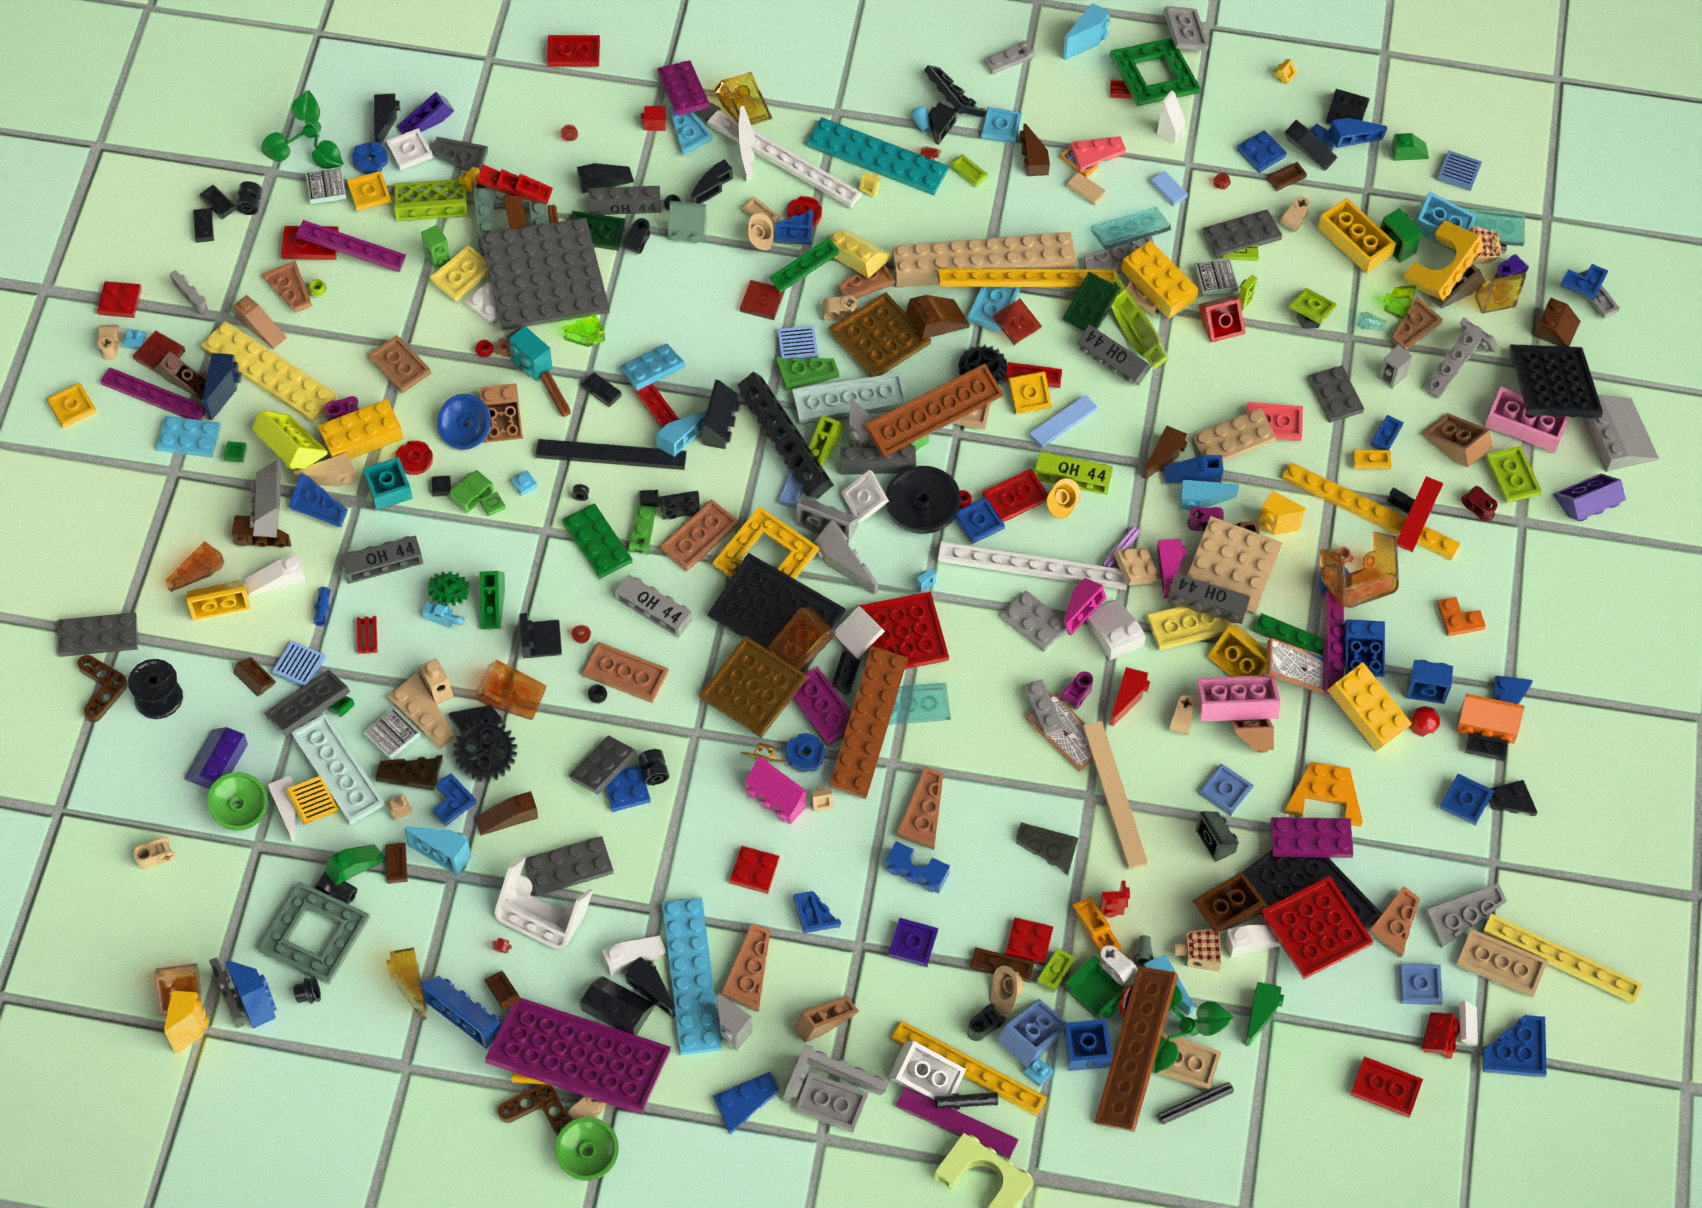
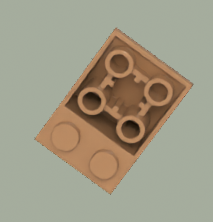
[479,383,523,443]

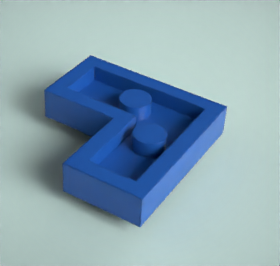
[1560,264,1608,301]
[433,773,477,827]

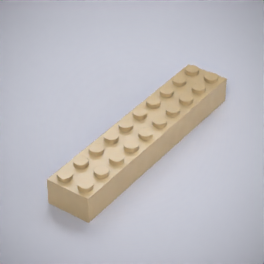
[892,232,1076,288]

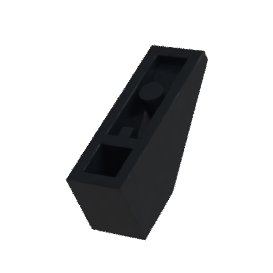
[374,93,400,144]
[1284,120,1338,171]
[577,163,634,194]
[625,957,675,1018]

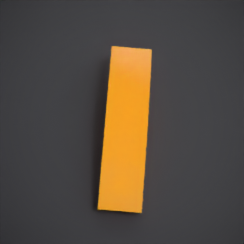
[1073,897,1126,957]

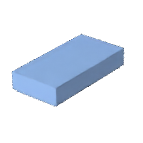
[1151,171,1188,206]
[778,471,803,509]

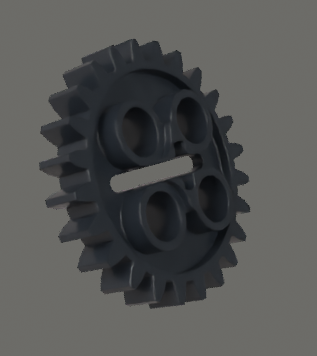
[453,718,517,782]

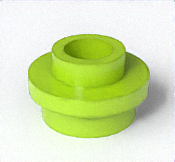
[308,279,327,297]

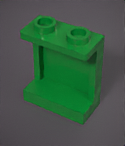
[1064,955,1127,1020]

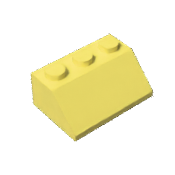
[830,230,893,278]

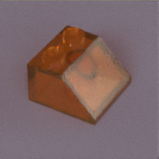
[154,963,202,1016]

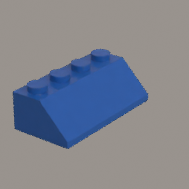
[225,961,277,1029]
[420,976,502,1049]

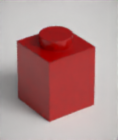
[641,106,666,131]

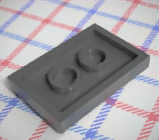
[1308,365,1364,423]
[569,735,637,795]

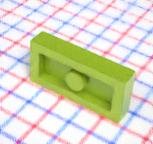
[1237,275,1258,310]
[1037,948,1075,993]

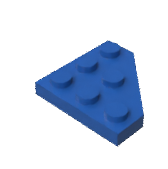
[1483,1015,1547,1077]

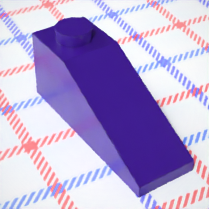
[398,92,455,134]

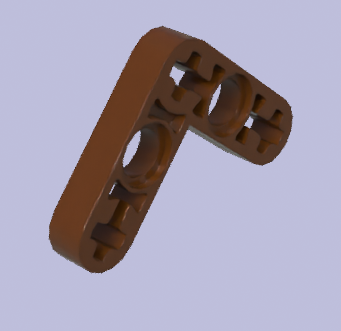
[77,655,128,722]
[498,1084,571,1137]

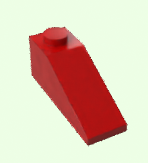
[1110,667,1150,726]

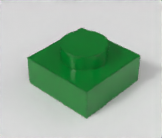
[224,441,247,462]
[327,696,355,717]

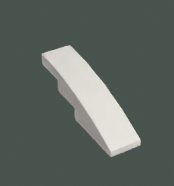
[738,106,755,181]

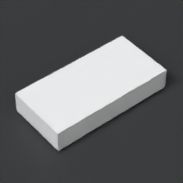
[1459,1001,1478,1047]

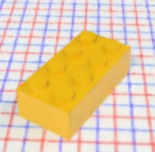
[1318,198,1396,274]
[1121,240,1199,319]
[318,399,403,460]
[1327,662,1412,751]

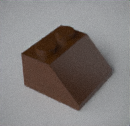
[1534,297,1581,346]

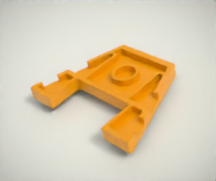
[1284,761,1363,827]

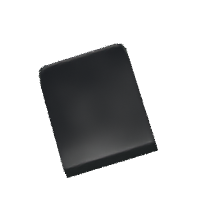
[639,490,659,507]

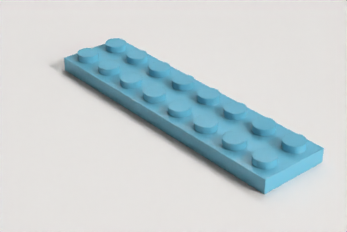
[662,897,722,1056]

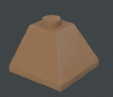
[1229,719,1274,753]

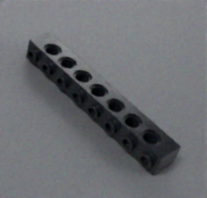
[737,371,834,499]

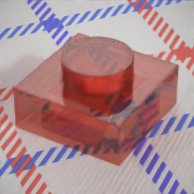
[920,146,941,160]

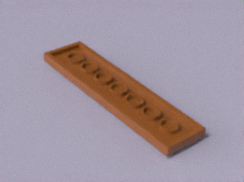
[864,364,1004,458]
[828,646,908,799]
[1094,966,1178,1132]

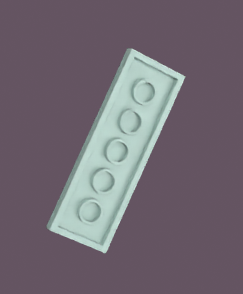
[792,372,908,424]
[291,713,385,825]

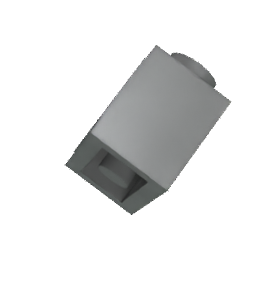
[1378,345,1413,389]

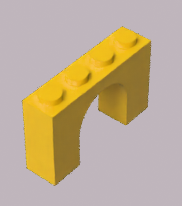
[1404,220,1484,301]

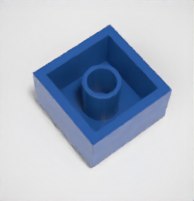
[1406,659,1453,704]
[1064,1019,1112,1071]

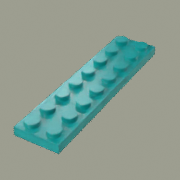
[806,117,949,196]

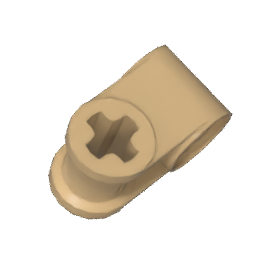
[1280,196,1310,232]
[822,295,858,321]
[97,325,120,360]
[1169,695,1195,735]
[134,836,175,869]
[567,1096,606,1120]

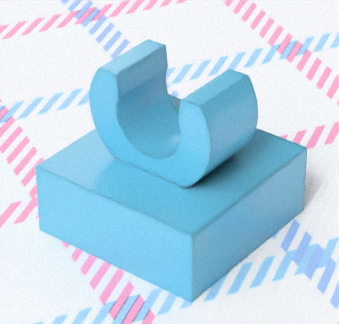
[123,328,147,350]
[1024,1058,1053,1087]

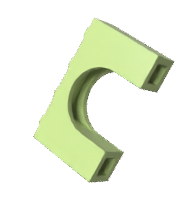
[934,1133,1034,1208]

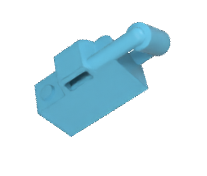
[422,602,465,628]

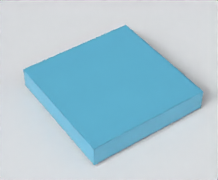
[981,107,1022,144]

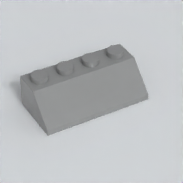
[250,459,281,538]

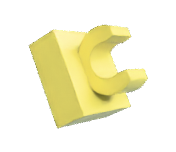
[859,172,881,197]

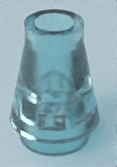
[1358,311,1386,330]

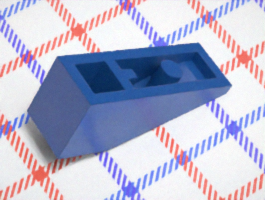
[1328,118,1388,148]

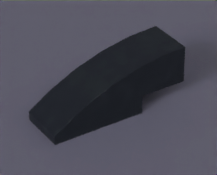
[691,159,733,204]

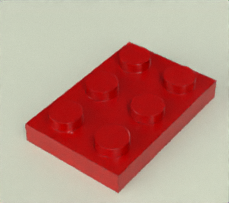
[547,35,600,67]
[281,226,339,260]
[982,469,1048,522]
[1350,1056,1423,1118]

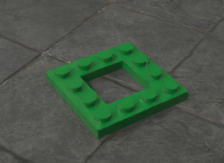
[1110,38,1201,106]

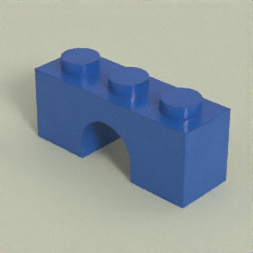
[885,841,950,893]

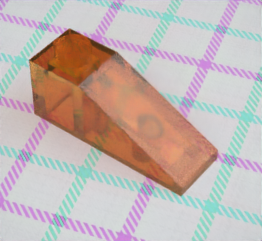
[165,541,224,592]

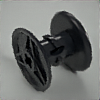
[128,659,183,719]

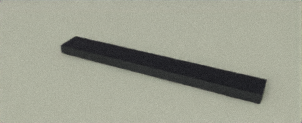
[536,439,687,470]

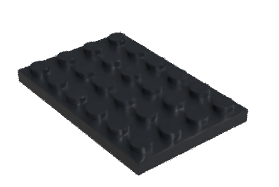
[1509,344,1603,418]
[707,553,846,673]
[1243,850,1382,929]

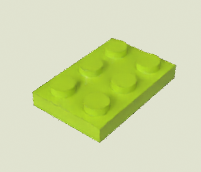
[1485,446,1542,504]

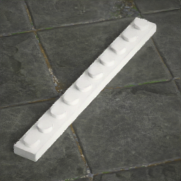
[708,110,861,208]
[938,542,1127,590]

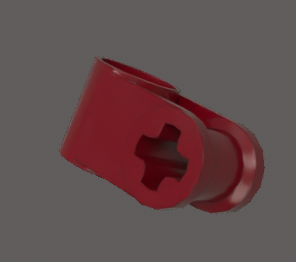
[1461,486,1498,522]

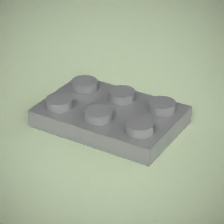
[1163,6,1209,51]
[1000,590,1066,652]
[795,1073,868,1133]

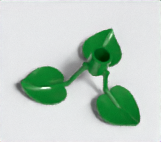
[261,90,344,169]
[1152,985,1233,1074]

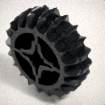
[958,344,1008,385]

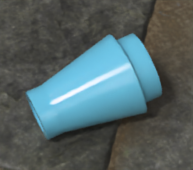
[911,106,932,133]

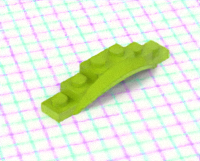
[1110,277,1169,369]

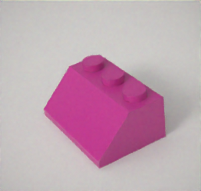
[745,757,806,825]

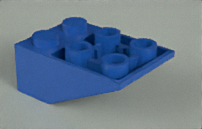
[1344,619,1385,678]

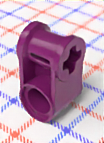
[325,396,359,422]
[1187,507,1224,531]
[1060,671,1093,710]

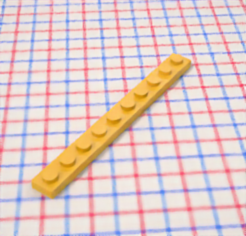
[937,268,1117,287]
[1282,462,1460,561]

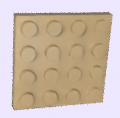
[1187,516,1283,614]

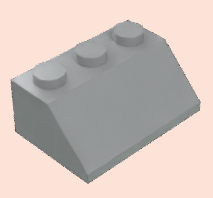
[797,498,858,545]

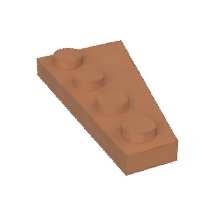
[897,767,943,850]
[721,923,770,1012]

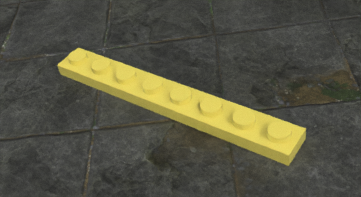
[1482,913,1643,1004]

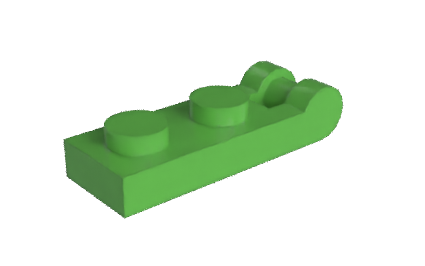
[629,505,656,554]

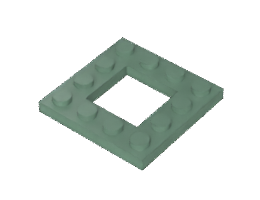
[473,188,549,256]
[257,882,370,985]

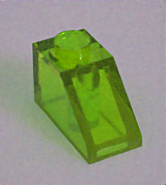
[1383,285,1417,320]
[562,314,605,347]

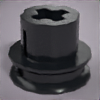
[293,976,321,1004]

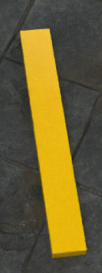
[891,1020,1047,1117]

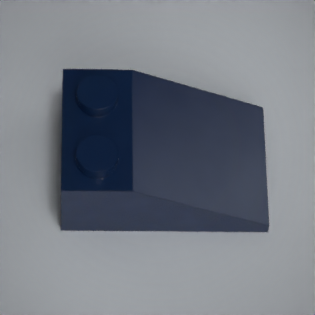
[203,353,241,420]

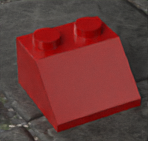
[1198,296,1246,342]

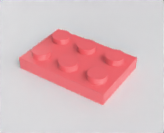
[1246,402,1303,441]

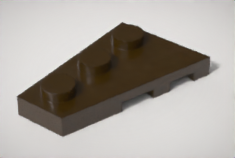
[375,755,443,791]

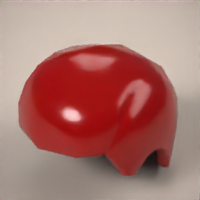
[1409,706,1440,737]

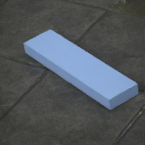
[1029,395,1098,448]

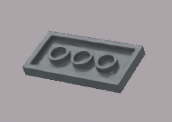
[1202,209,1282,258]
[58,612,138,657]
[264,669,350,736]
[525,836,614,897]

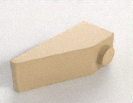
[293,452,356,486]

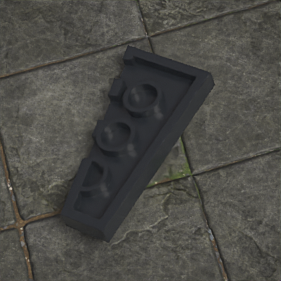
[924,65,986,117]

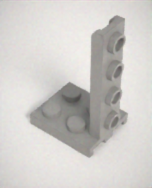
[1423,317,1498,398]
[782,1043,888,1104]

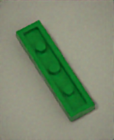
[769,237,840,293]
[1253,613,1323,656]

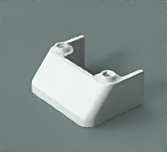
[495,856,593,950]

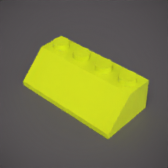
[252,410,328,469]

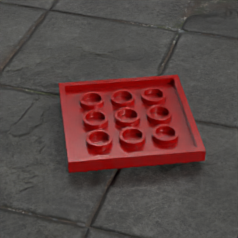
[856,591,949,669]
[1260,876,1374,980]

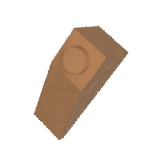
[233,295,287,349]
[793,996,859,1043]

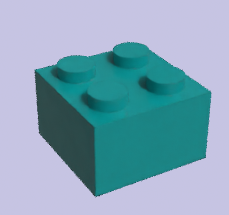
[509,326,553,381]
[363,457,413,510]

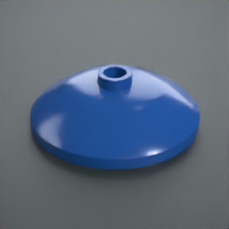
[437,394,491,450]

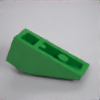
[480,571,505,629]
[325,844,386,885]
[1245,982,1284,1046]

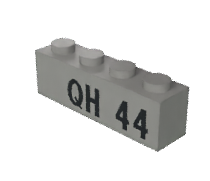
[615,574,692,638]

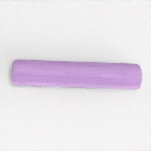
[1101,526,1140,568]

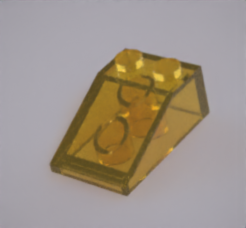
[715,72,772,125]
[1474,273,1527,314]
[387,947,427,1020]

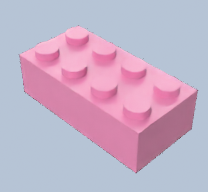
[1485,387,1569,453]
[1195,676,1281,721]

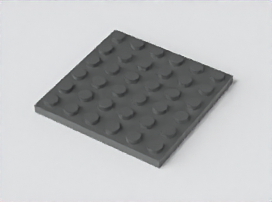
[480,218,610,330]

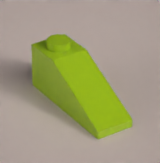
[801,415,845,467]

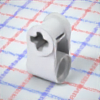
[1100,945,1138,985]

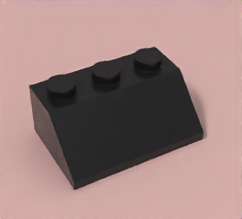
[703,379,740,449]
[580,976,656,1036]

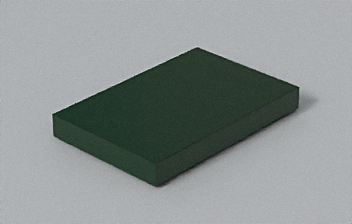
[570,211,626,251]
[1062,272,1121,331]

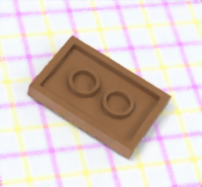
[368,335,431,393]

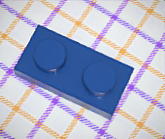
[1371,415,1404,450]

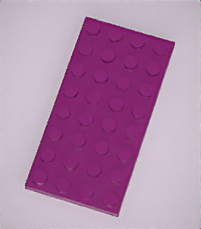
[485,998,671,1115]

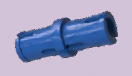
[313,587,331,626]

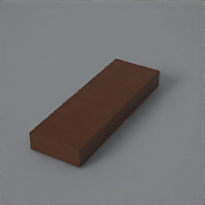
[970,947,1035,983]

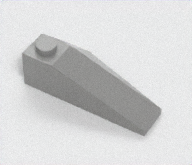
[815,520,878,595]

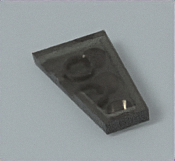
[1015,822,1078,875]

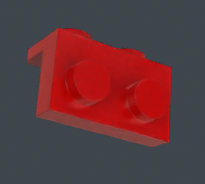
[1099,880,1130,918]
[1421,1012,1460,1059]

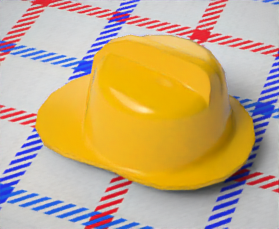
[1047,478,1081,519]

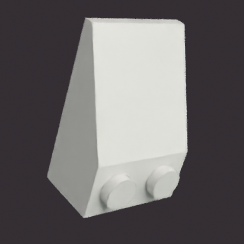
[1086,600,1146,661]
[888,1041,966,1101]

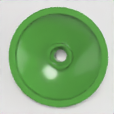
[207,772,268,831]
[555,1117,619,1181]

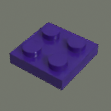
[888,918,939,967]

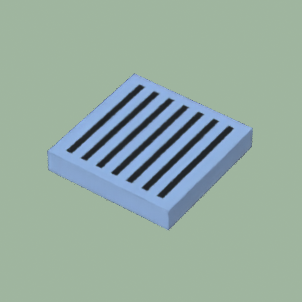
[778,325,818,360]
[272,640,326,687]

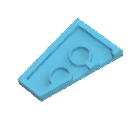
[669,107,713,155]

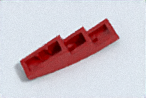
[476,164,553,204]
[1395,476,1443,553]

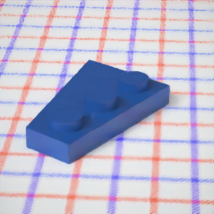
[288,472,348,527]
[713,1072,779,1135]

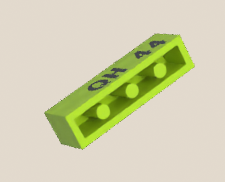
[1035,451,1113,495]

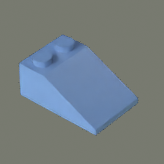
[997,999,1067,1068]

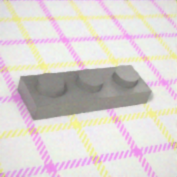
[1578,269,1620,319]
[1024,679,1064,737]

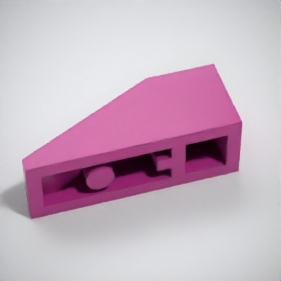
[1157,539,1186,599]
[1064,578,1106,636]

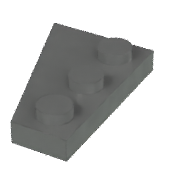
[432,137,488,172]
[209,957,246,1028]

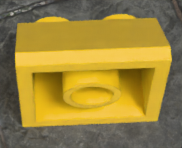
[1258,491,1306,535]

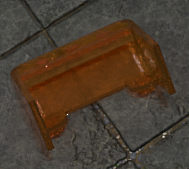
[1320,532,1399,608]

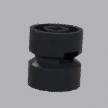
[235,181,262,215]
[638,749,670,786]

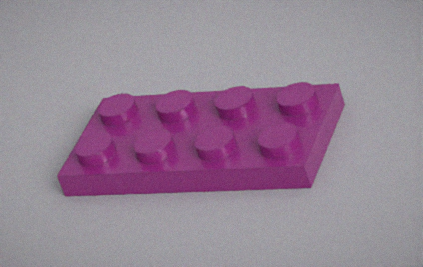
[657,60,710,116]
[792,666,851,746]
[1270,817,1354,858]

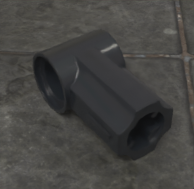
[314,871,358,904]

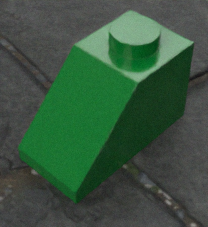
[1391,133,1429,161]

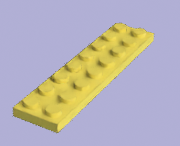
[201,321,337,423]

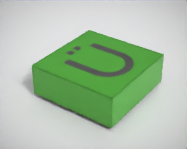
[480,492,506,516]

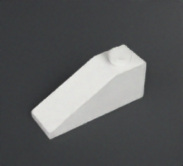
[1157,90,1186,144]
[245,555,305,596]
[268,775,298,842]
[1224,925,1281,958]
[602,936,667,977]

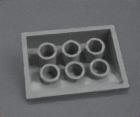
[1582,395,1659,472]

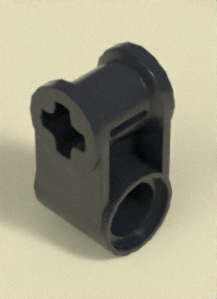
[622,218,650,254]
[967,1003,1006,1041]

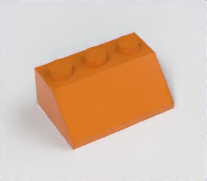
[1456,693,1525,744]

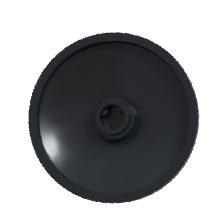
[885,466,961,534]

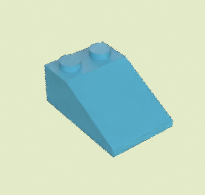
[1063,3,1111,60]
[1413,192,1477,239]
[404,826,471,875]

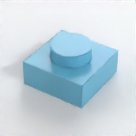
[511,470,537,496]
[916,568,937,592]

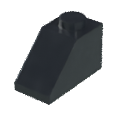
[929,102,957,145]

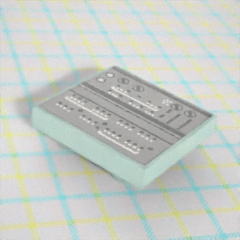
[306,167,346,204]
[1195,258,1239,296]
[364,708,420,760]

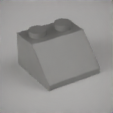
[848,399,875,447]
[716,994,752,1050]

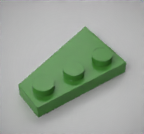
[776,357,839,390]

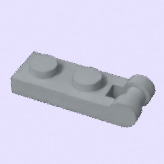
[984,40,1035,75]
[170,270,208,315]

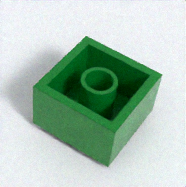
[1380,208,1422,263]

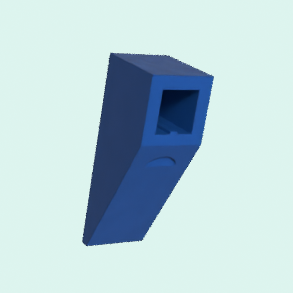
[1164,455,1223,484]

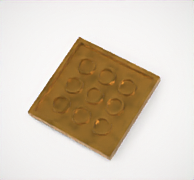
[829,292,931,377]
[699,636,808,738]

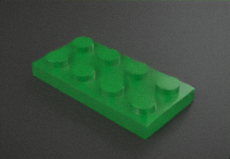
[562,503,633,579]

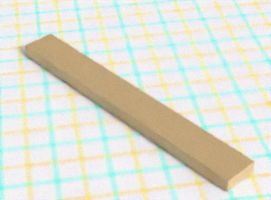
[1082,721,1148,869]

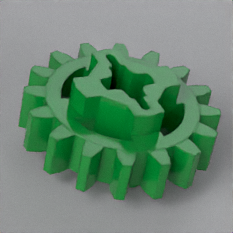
[427,571,470,606]

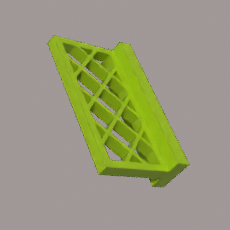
[394,179,468,221]

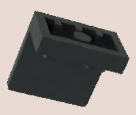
[1326,88,1370,124]
[659,491,700,520]
[519,613,562,658]

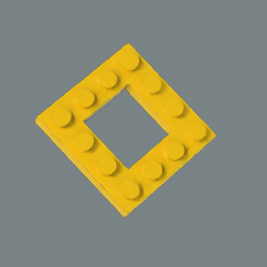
[712,506,819,579]

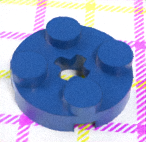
[352,142,388,175]
[786,733,825,772]

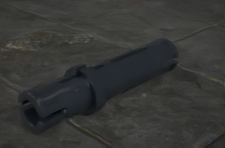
[935,1092,999,1110]

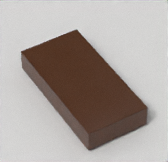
[1267,162,1307,191]
[385,843,408,884]
[485,970,521,1010]

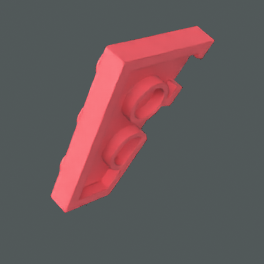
[1070,136,1126,172]

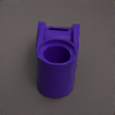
[1494,254,1529,286]

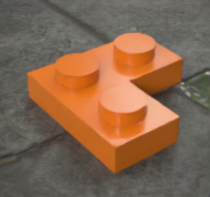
[1437,597,1486,636]

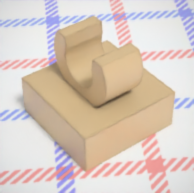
[812,785,833,811]
[386,794,413,821]

